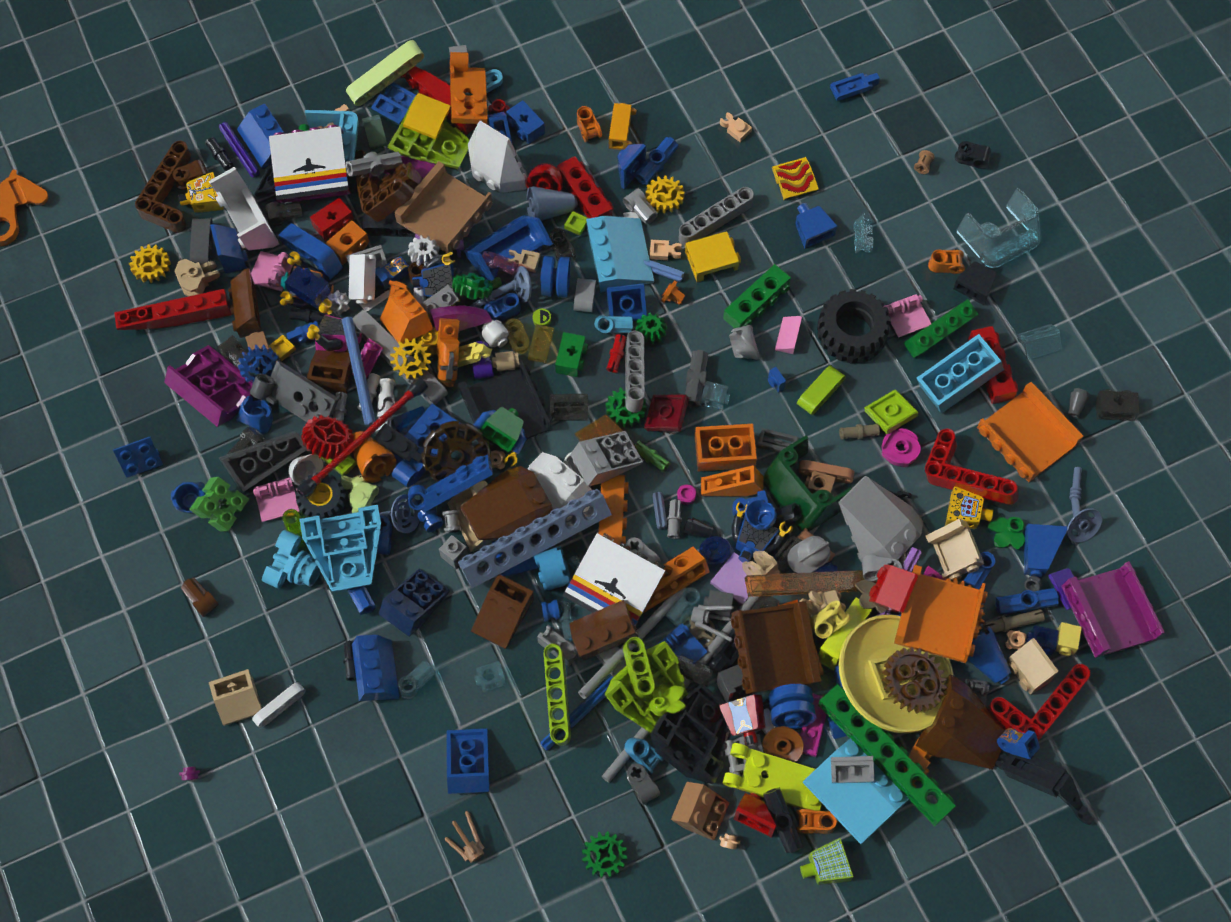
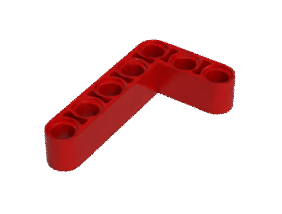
[925,429,1019,504]
[987,664,1090,741]

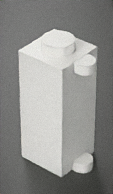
[349,254,376,304]

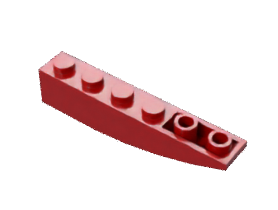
[400,66,477,135]
[114,289,232,330]

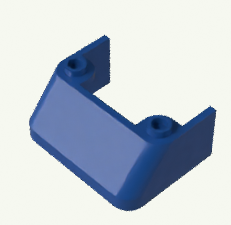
[464,215,553,281]

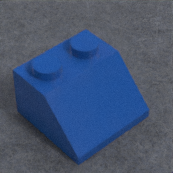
[210,224,248,274]

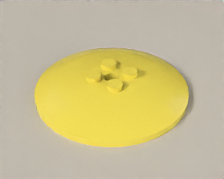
[839,615,953,733]

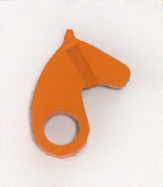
[0,169,49,247]

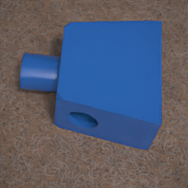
[795,203,837,248]

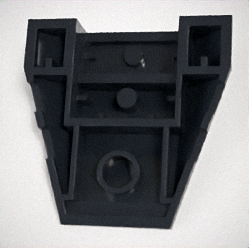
[650,684,729,784]

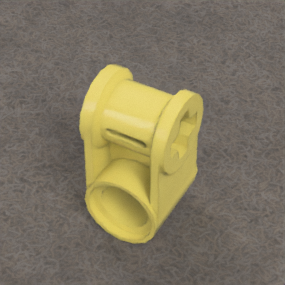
[810,600,851,639]

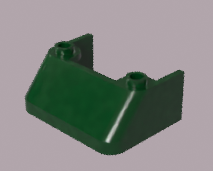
[763,435,851,531]

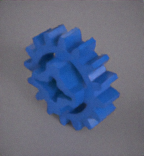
[238,345,279,383]

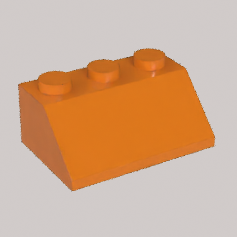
[380,288,433,344]

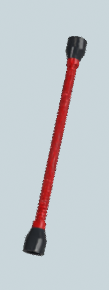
[296,377,428,500]

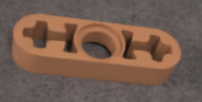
[798,460,855,483]

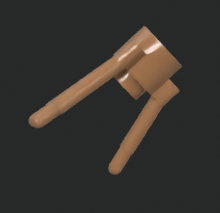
[445,811,484,863]

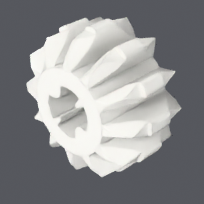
[408,235,439,266]

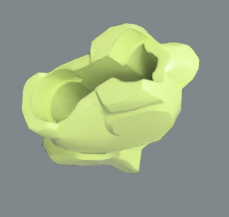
[341,475,379,513]

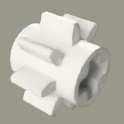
[328,290,351,315]

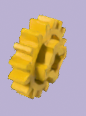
[645,175,685,213]
[129,244,171,283]
[390,338,431,379]

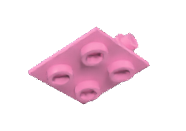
[251,251,293,292]
[883,294,931,338]
[253,477,300,522]

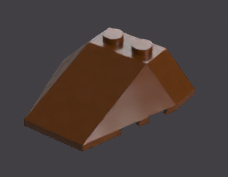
[461,466,555,541]
[916,674,1005,769]

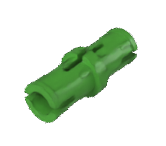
[634,440,670,472]

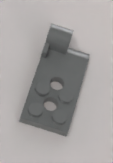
[250,360,339,422]

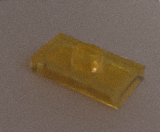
[528,324,554,363]

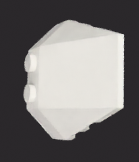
[468,121,527,193]
[528,452,592,539]

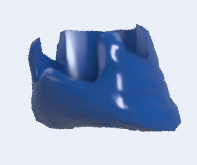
[236,396,273,434]
[171,481,206,513]

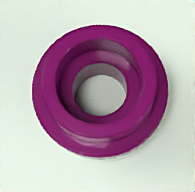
[179,767,200,781]

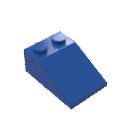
[447,728,489,794]

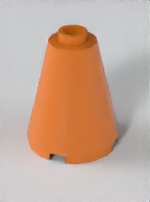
[352,431,397,483]

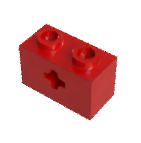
[310,198,354,241]

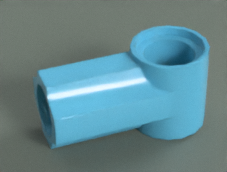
[594,315,633,333]

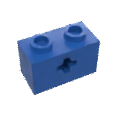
[506,100,545,144]

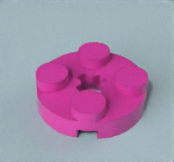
[881,428,921,467]

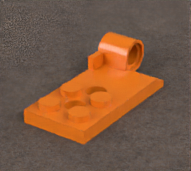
[450,52,488,124]

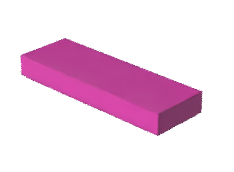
[800,694,827,757]

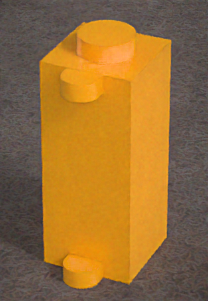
[609,103,637,150]

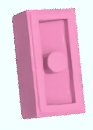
[775,316,802,354]

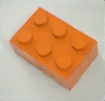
[695,424,757,471]

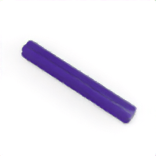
[219,122,260,178]

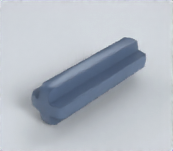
[652,492,667,529]

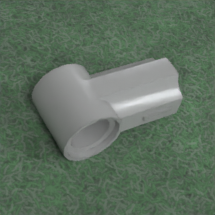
[623,188,658,224]

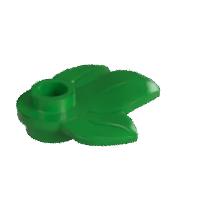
[988,517,1025,550]

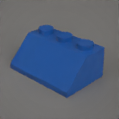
[237,103,283,169]
[352,635,399,701]

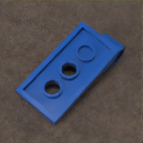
[392,403,460,488]
[408,455,493,512]

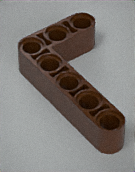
[135,141,191,233]
[355,150,414,222]

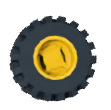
[296,473,347,519]

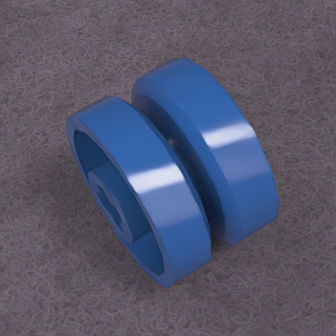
[540,256,571,298]
[768,684,816,729]

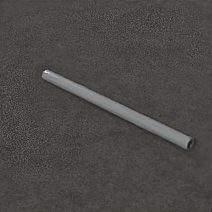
[578,587,688,699]

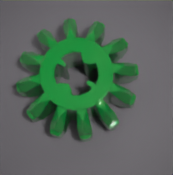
[636,312,667,344]

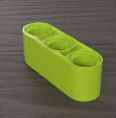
[797,365,846,415]
[623,637,655,698]

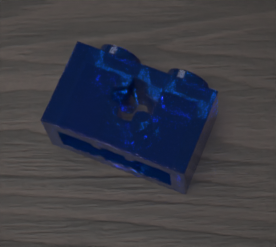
[285,266,330,309]

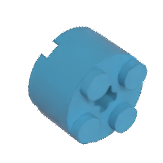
[534,546,571,591]

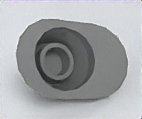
[788,536,830,574]

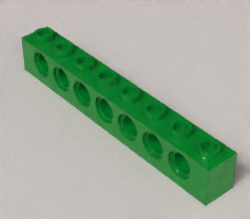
[818,684,956,827]

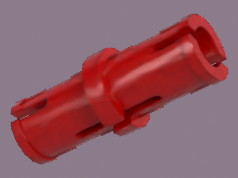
[606,334,627,373]

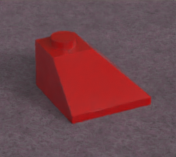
[734,793,776,837]

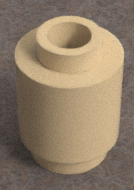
[492,351,519,372]

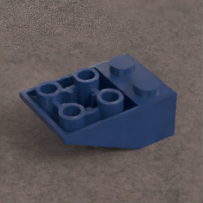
[379,568,450,637]

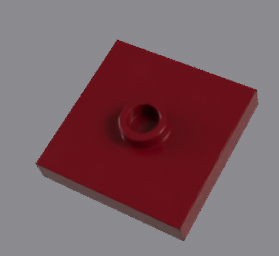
[644,395,689,431]

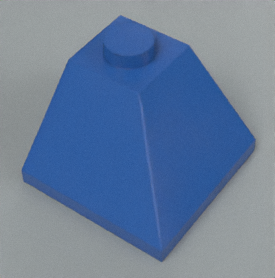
[617,144,646,189]

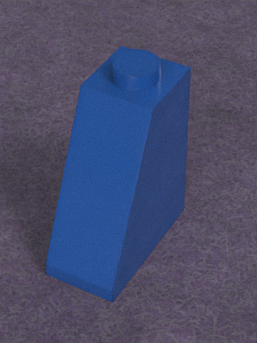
[1024,524,1067,578]

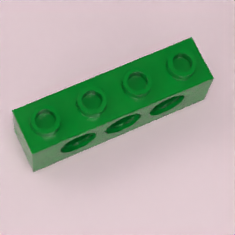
[723,264,791,328]
[903,299,978,358]

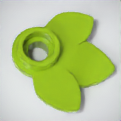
[649,684,686,716]

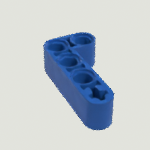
[278,223,343,281]

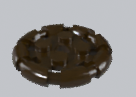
[421,421,491,482]

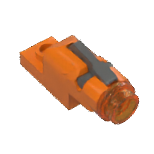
[436,318,460,387]

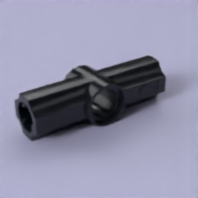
[763,787,803,854]

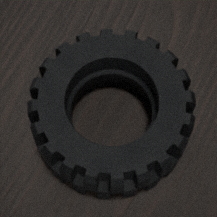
[817,289,891,363]

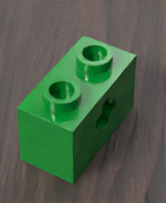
[555,332,588,377]

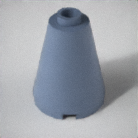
[527,186,578,221]

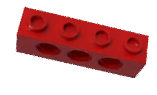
[557,156,614,218]
[968,326,1018,404]

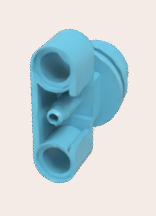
[262,530,321,589]

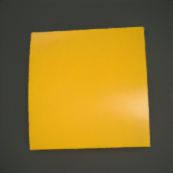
[403,93,451,140]

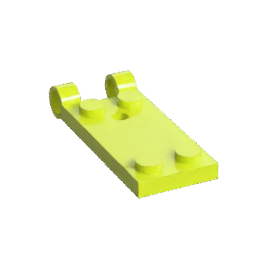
[723,743,821,811]

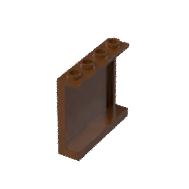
[731,601,821,694]

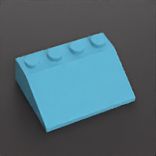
[586,216,654,293]
[802,738,909,844]

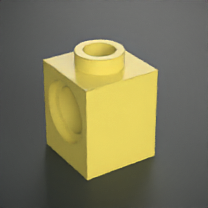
[1054,622,1082,656]

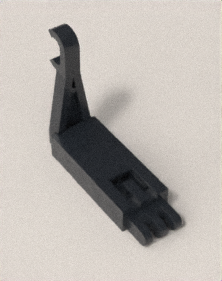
[995,751,1095,825]

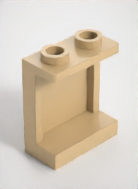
[926,519,984,580]

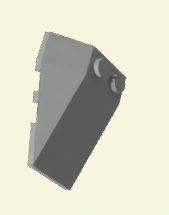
[839,476,923,562]

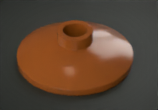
[762,726,804,762]

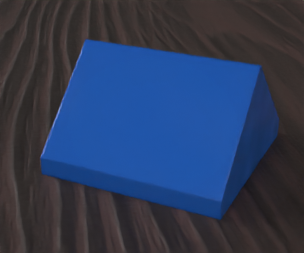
[607,283,647,321]

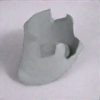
[729,325,760,360]

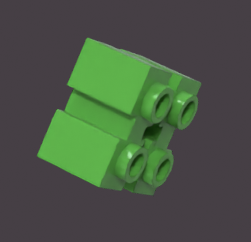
[189,477,249,532]

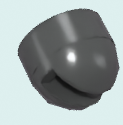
[1024,575,1042,591]

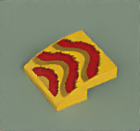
[772,157,818,200]

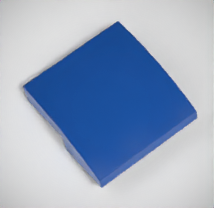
[371,82,415,125]

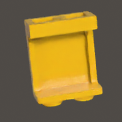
[685,231,741,282]

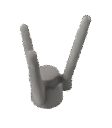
[691,605,733,641]

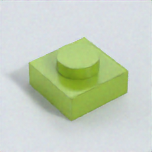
[564,211,589,236]

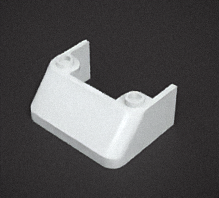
[209,167,279,250]

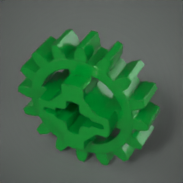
[452,273,493,299]
[606,387,647,427]
[582,831,627,879]

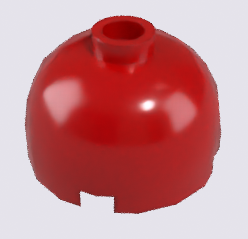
[526,163,563,191]

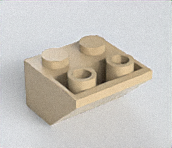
[209,669,262,726]

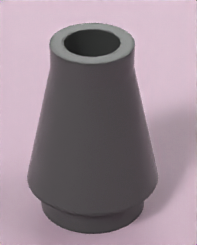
[1068,388,1089,418]

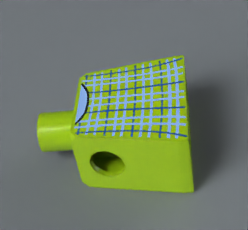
[800,838,853,885]

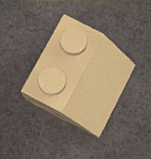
[1007,638,1058,695]

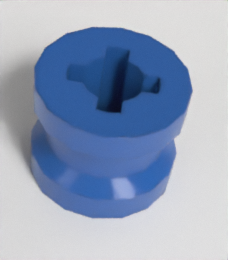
[541,600,560,622]

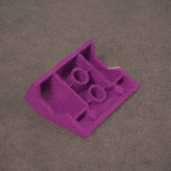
[164,345,254,427]

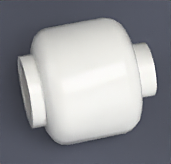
[481,319,509,347]

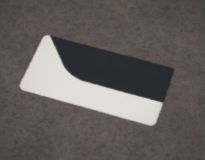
[360,285,390,312]

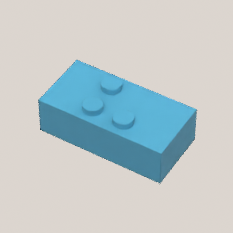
[917,334,1004,414]

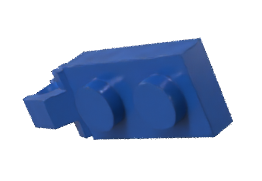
[830,73,880,101]

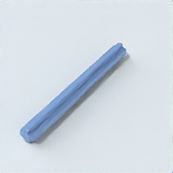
[342,317,375,425]

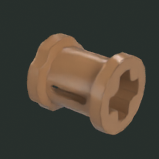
[914,150,935,174]

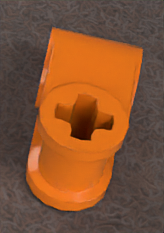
[577,106,602,142]
[928,249,965,274]
[796,809,837,834]

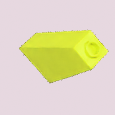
[818,597,873,671]

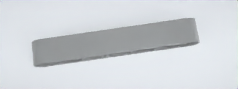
[353,310,448,405]

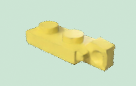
[457,342,492,367]

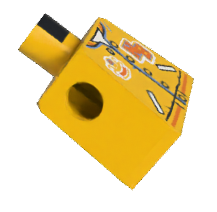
[178,172,224,213]

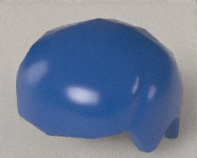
[745,499,777,530]

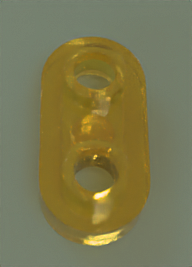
[504,319,530,354]

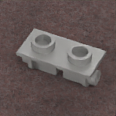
[420,284,459,320]

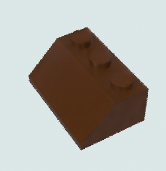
[228,268,262,338]
[569,600,639,660]

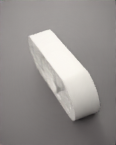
[252,682,306,728]

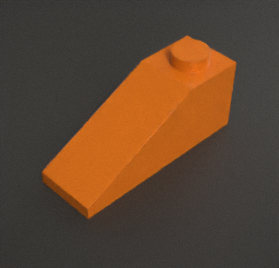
[701,465,764,496]

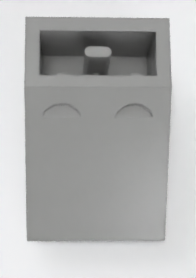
[570,431,643,486]

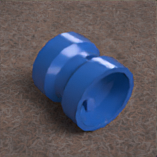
[417,507,443,533]

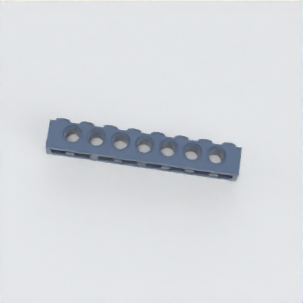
[458,489,612,588]

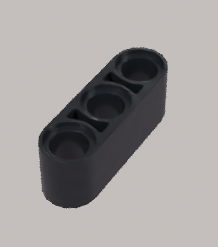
[362,212,414,237]

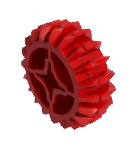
[301,415,354,460]

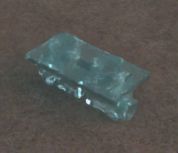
[853,213,873,253]

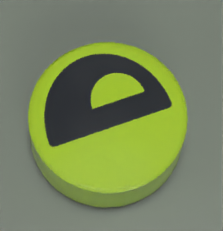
[532,308,551,328]

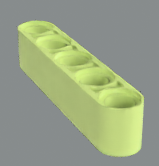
[346,40,424,106]

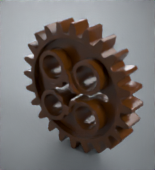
[882,647,947,714]

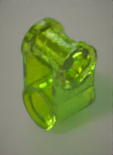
[282,509,305,544]

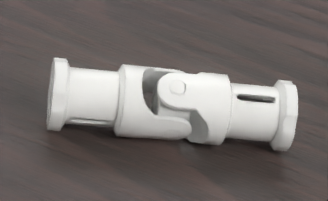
[375,378,396,434]

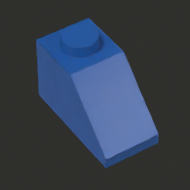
[487,112,512,143]

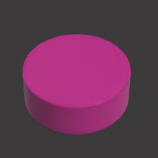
[677,484,696,505]

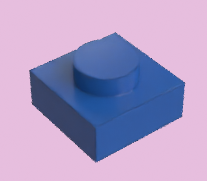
[768,367,786,393]

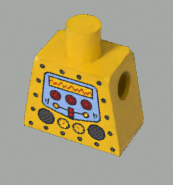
[945,486,993,529]

